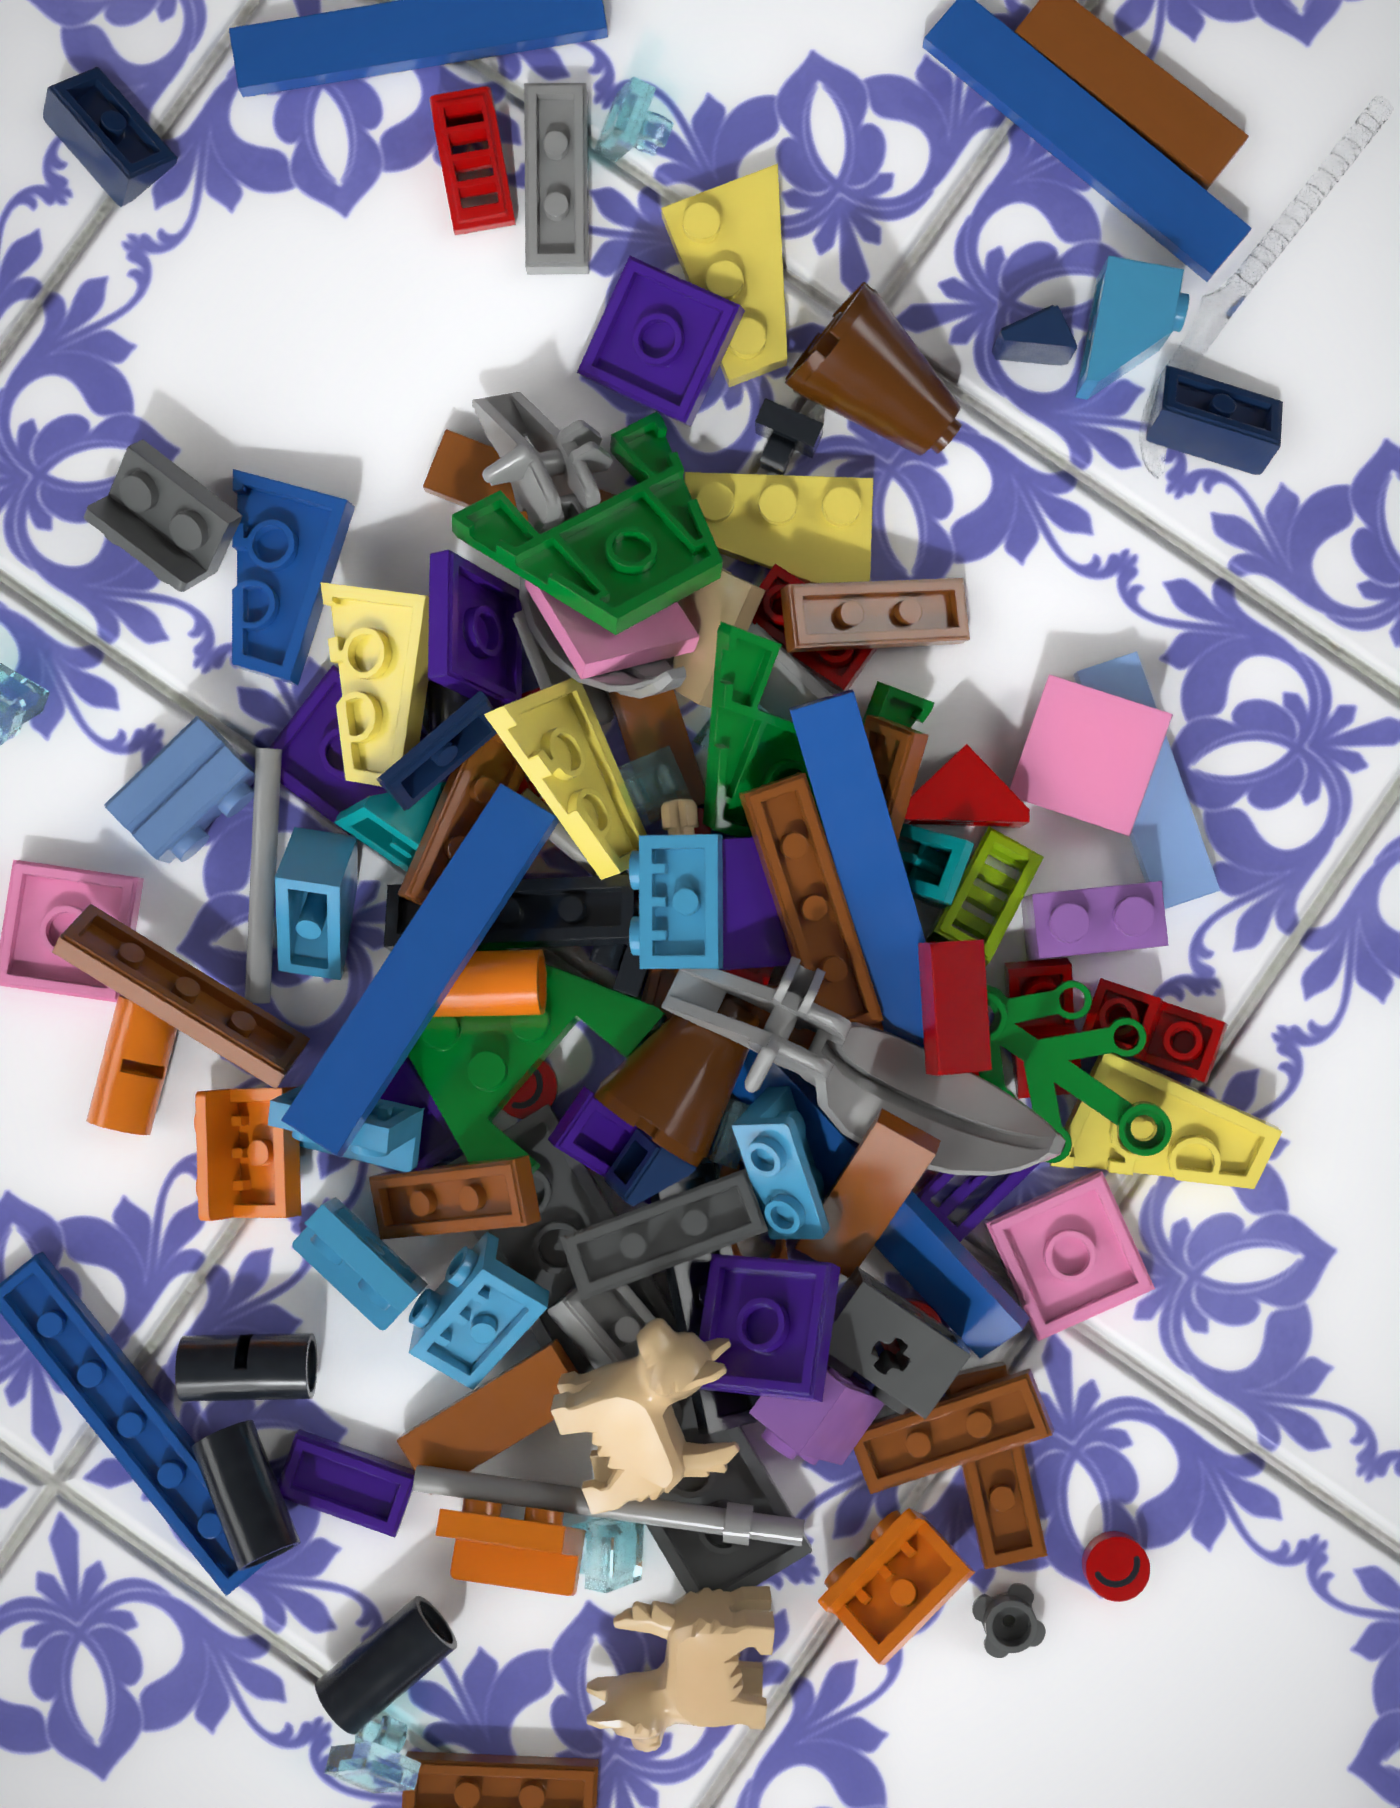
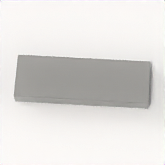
[524,83,589,275]

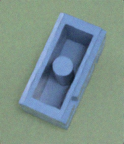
[104,716,255,864]

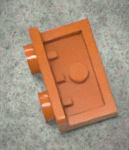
[194,1087,302,1221]
[435,1498,586,1596]
[817,1508,975,1665]

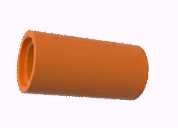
[433,949,547,1017]
[86,995,177,1135]

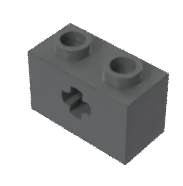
[828,1266,971,1420]

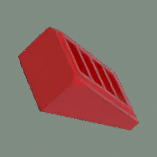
[429,86,516,235]

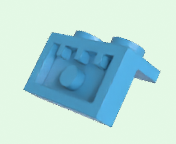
[629,834,723,969]
[268,1083,424,1172]
[731,1086,830,1239]
[292,1197,428,1331]
[408,1232,549,1390]

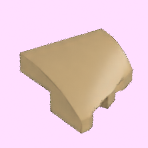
[673,568,766,708]

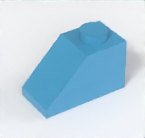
[1075,256,1189,400]
[275,827,358,980]

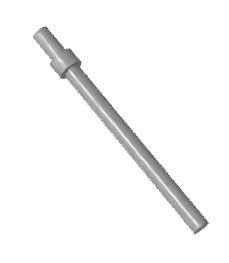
[413,1465,805,1546]

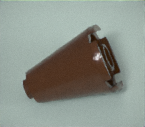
[784,282,962,456]
[594,993,761,1167]

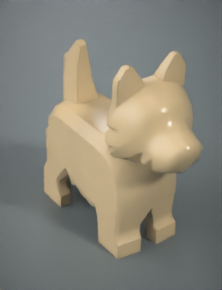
[551,1318,740,1515]
[586,1586,775,1752]

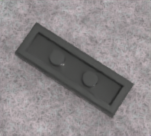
[560,1169,768,1300]

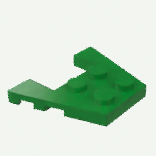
[452,411,723,635]
[703,621,935,837]
[408,949,667,1174]

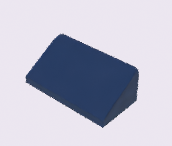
[43,67,178,207]
[1146,365,1283,475]
[376,690,497,811]

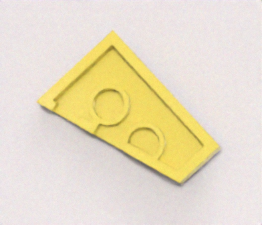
[661,164,788,387]
[684,472,873,584]
[320,582,429,787]
[484,678,647,880]
[1049,1053,1282,1189]

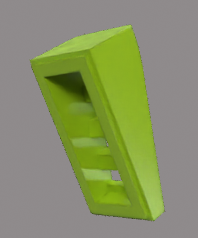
[925,826,1044,967]

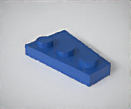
[232,469,355,686]

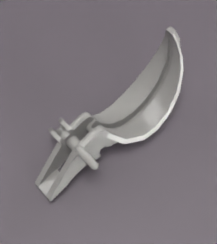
[472,392,686,699]
[661,956,1066,1176]

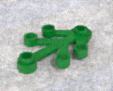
[979,980,1172,1163]

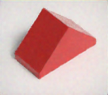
[903,744,1030,828]

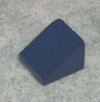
[992,305,1077,366]
[604,1128,697,1206]

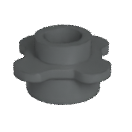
[972,1583,1046,1658]

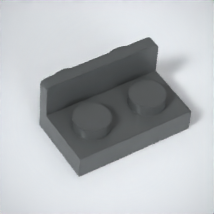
[84,439,243,592]

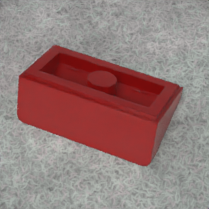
[918,939,992,1076]

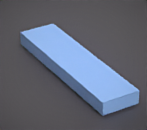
[1074,651,1220,909]

